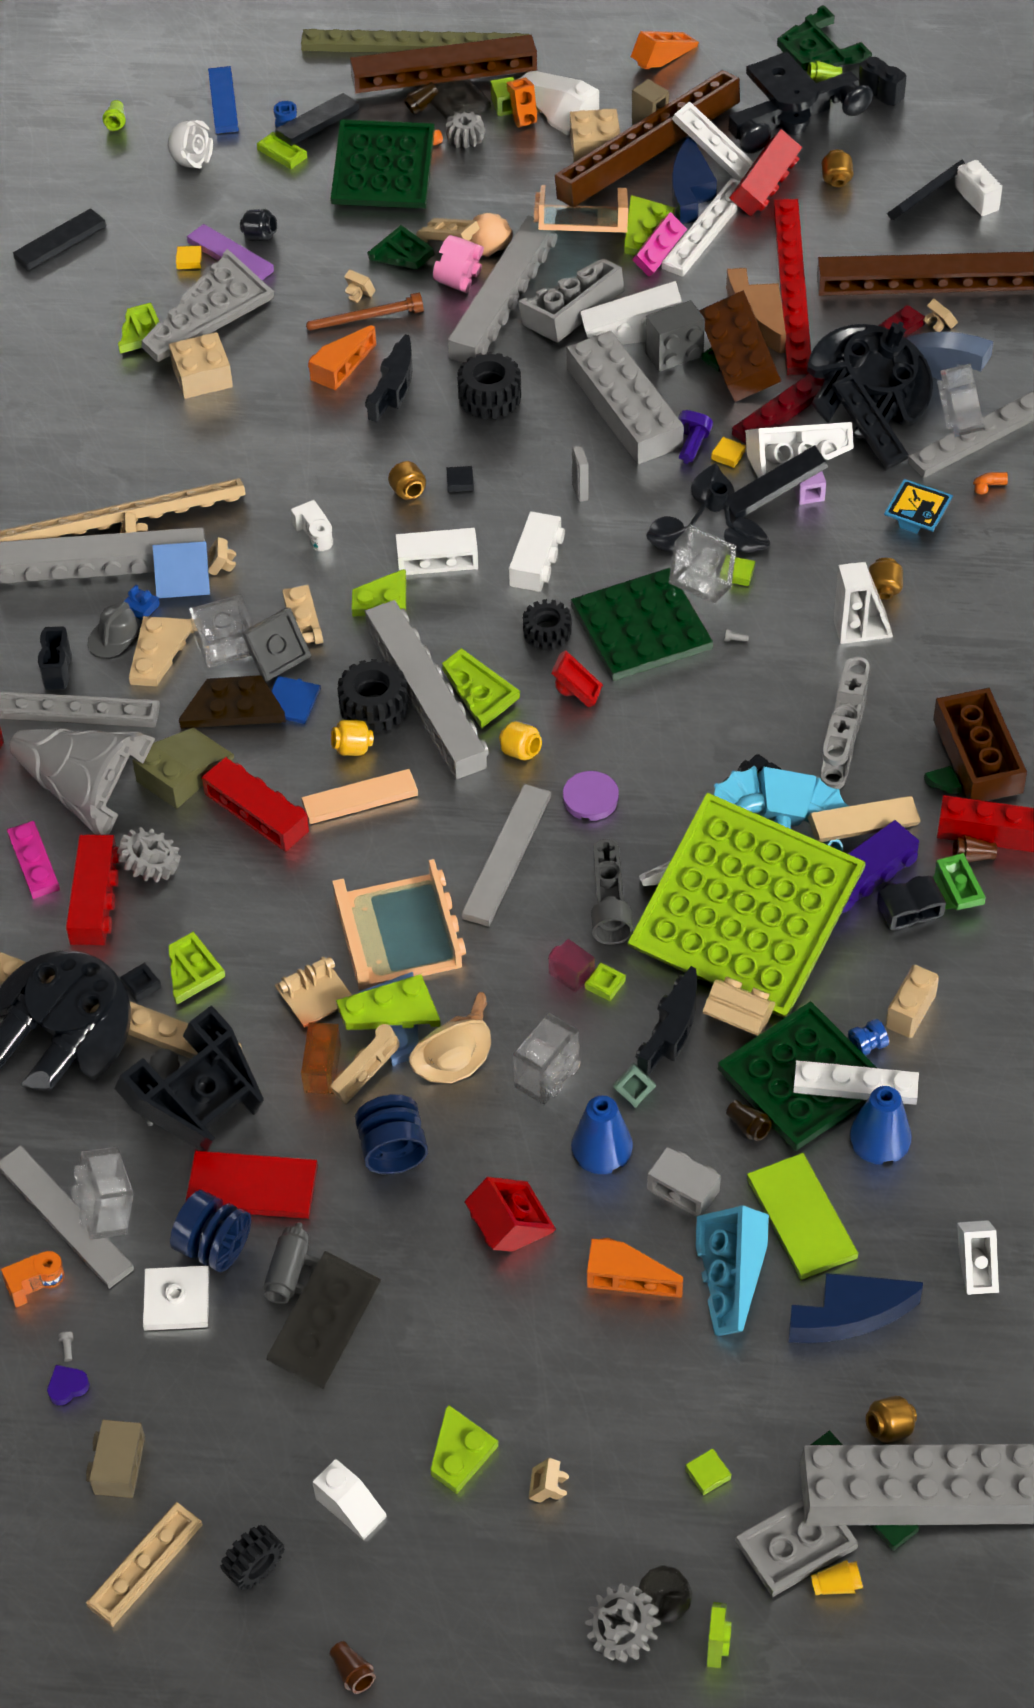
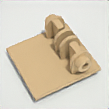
[275,956,352,1027]

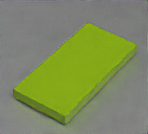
[747,1153,858,1280]

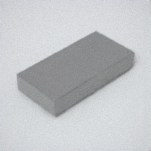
[572,446,589,502]

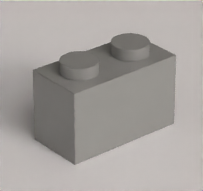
[647,1147,721,1217]

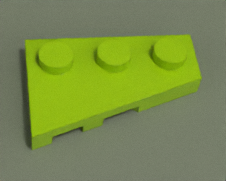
[624,195,675,256]
[442,648,520,729]

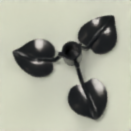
[646,463,770,553]

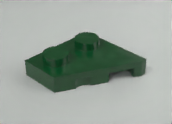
[367,225,435,269]

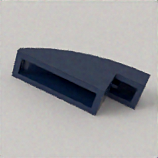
[672,137,717,224]
[788,1273,923,1343]

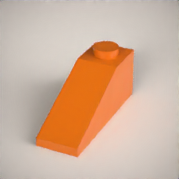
[630,31,699,70]
[308,325,377,391]
[587,1238,683,1298]

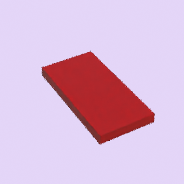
[185,1151,318,1219]

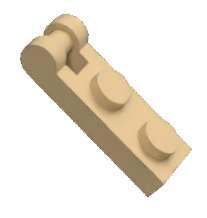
[416,218,480,243]
[282,585,323,644]
[330,1024,400,1104]

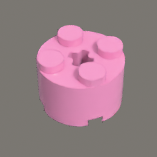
[433,235,484,293]

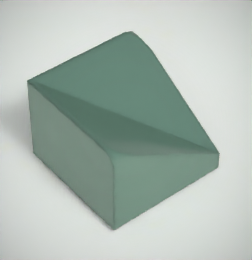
[613,1062,656,1108]

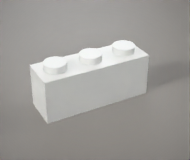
[509,511,565,592]
[396,528,479,575]

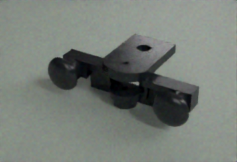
[728,52,873,154]

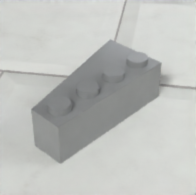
[518,259,624,343]

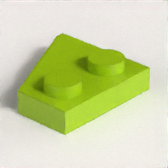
[118,302,160,354]
[352,569,406,617]
[168,931,225,1004]
[431,1405,498,1494]
[707,1602,732,1668]

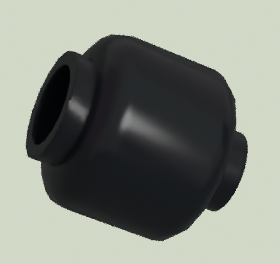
[240,209,277,241]

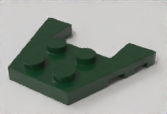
[777,5,872,70]

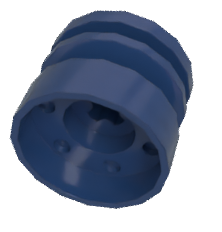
[355,1094,428,1174]
[170,1189,252,1273]

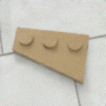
[129,616,197,686]

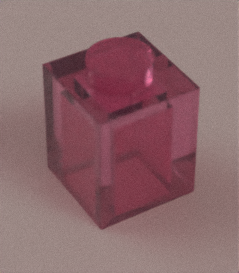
[548,939,595,993]

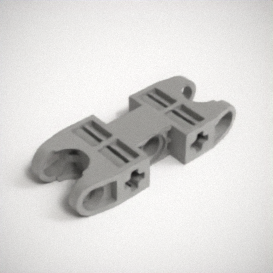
[820,657,870,789]

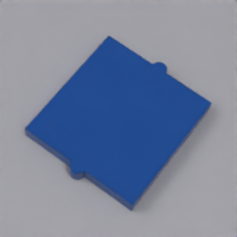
[271,676,321,724]

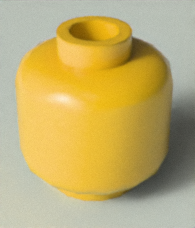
[331,720,374,756]
[499,721,542,761]

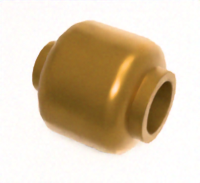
[821,149,854,187]
[388,461,426,500]
[869,558,903,600]
[866,1396,917,1443]

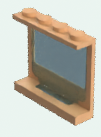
[534,185,628,233]
[332,859,466,990]

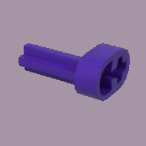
[678,410,713,464]

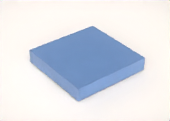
[152,541,211,599]

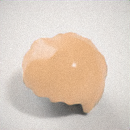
[469,213,513,257]

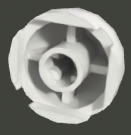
[168,120,213,168]

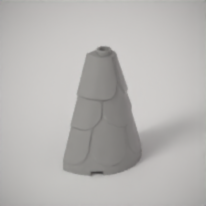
[9,728,155,835]

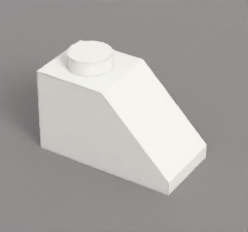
[957,1220,999,1295]
[313,1459,387,1540]

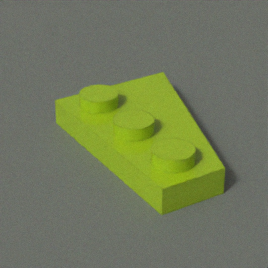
[336,974,441,1030]

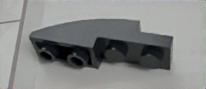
[365,334,413,422]
[635,966,697,1076]

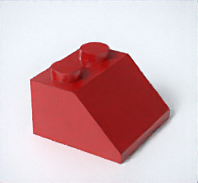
[464,1177,556,1252]

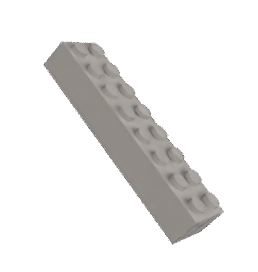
[799,1444,1034,1526]

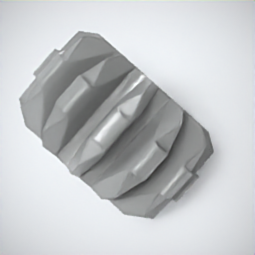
[445,111,485,150]

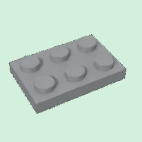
[735,1499,858,1597]

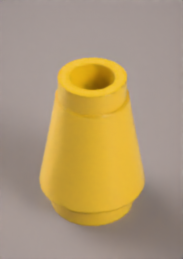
[811,1560,863,1595]

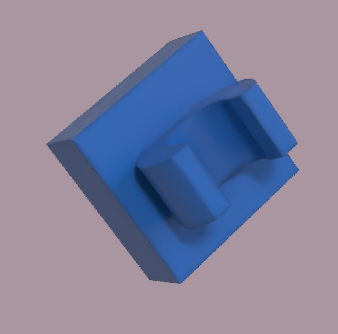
[122,585,160,620]

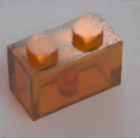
[301,1022,341,1094]

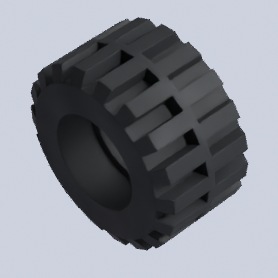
[457,352,521,419]
[337,659,408,733]

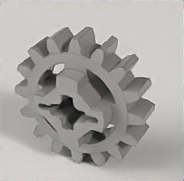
[117,827,181,882]
[585,1584,661,1663]

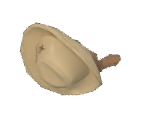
[409,992,491,1084]

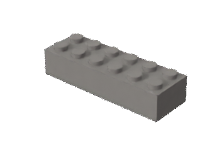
[566,331,684,465]

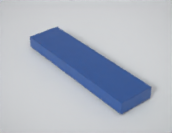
[208,66,239,134]

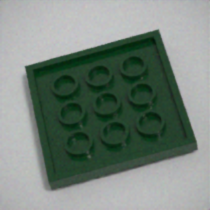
[330,119,435,209]
[571,568,713,681]
[717,1001,877,1151]

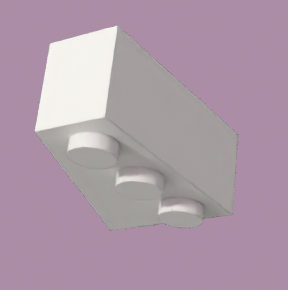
[833,562,893,644]

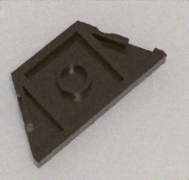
[179,675,286,729]

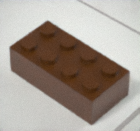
[699,290,782,402]
[933,687,1027,801]

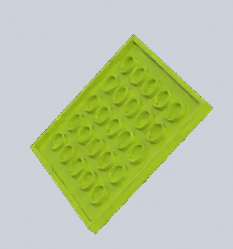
[628,792,866,1018]

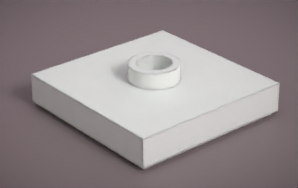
[143,1266,210,1331]

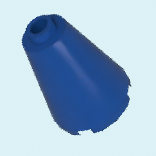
[850,1086,912,1164]
[571,1095,633,1174]

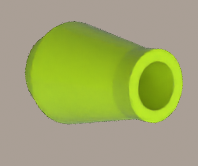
[807,60,842,83]
[102,100,126,131]

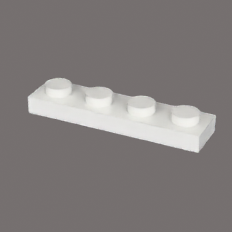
[672,101,754,181]
[793,1060,919,1105]

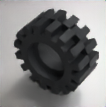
[523,599,572,650]
[220,1525,285,1590]

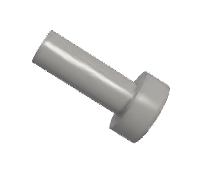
[724,629,749,642]
[58,1332,73,1362]

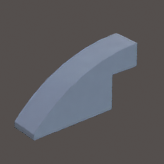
[906,332,994,386]

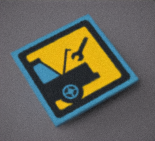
[884,479,953,534]

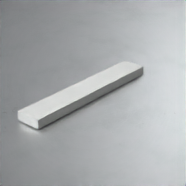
[661,178,740,277]

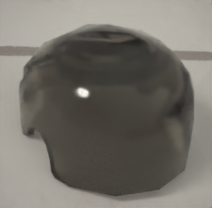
[638,1565,692,1623]

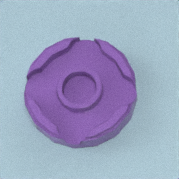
[563,771,619,821]

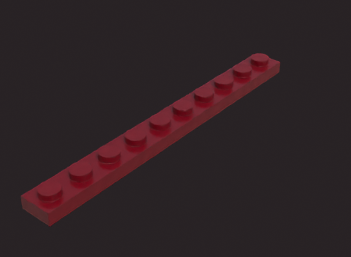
[732,305,925,445]

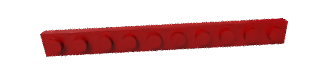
[774,199,811,375]

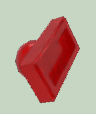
[551,651,603,708]

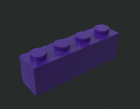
[842,820,919,913]

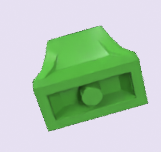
[933,853,986,910]

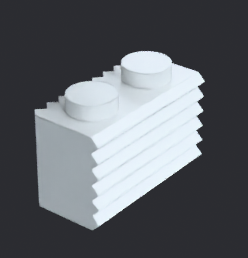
[955,160,1003,216]

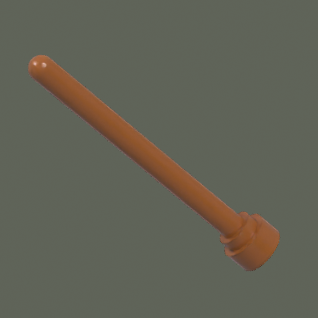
[306,292,424,331]

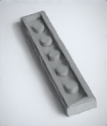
[0,691,160,728]
[462,784,551,927]
[0,1145,134,1289]

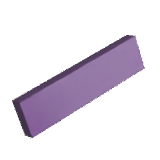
[187,224,274,280]

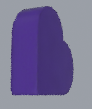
[47,1365,90,1406]

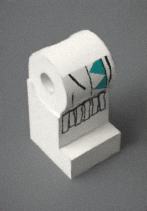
[291,500,333,551]

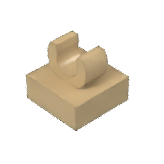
[345,269,376,303]
[924,298,958,332]
[119,512,148,533]
[207,537,236,576]
[529,1458,569,1503]

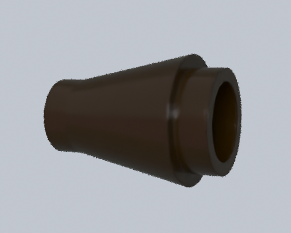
[404,82,439,115]
[726,1100,772,1141]

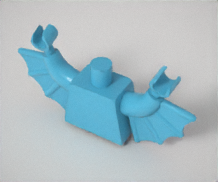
[714,766,849,851]

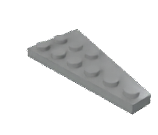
[142,249,274,362]

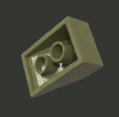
[132,727,234,809]

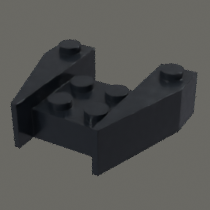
[114,1005,264,1152]

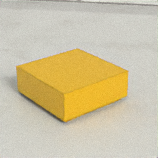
[176,246,202,269]
[711,437,746,468]

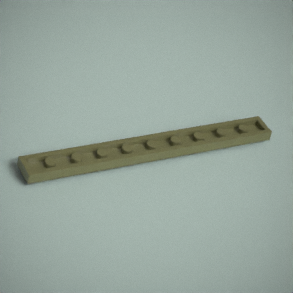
[301,29,529,53]

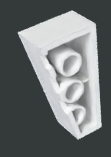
[580,281,683,345]

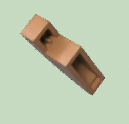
[726,268,786,353]

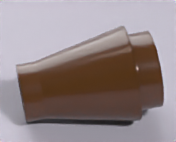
[952,835,997,862]
[329,1641,376,1694]

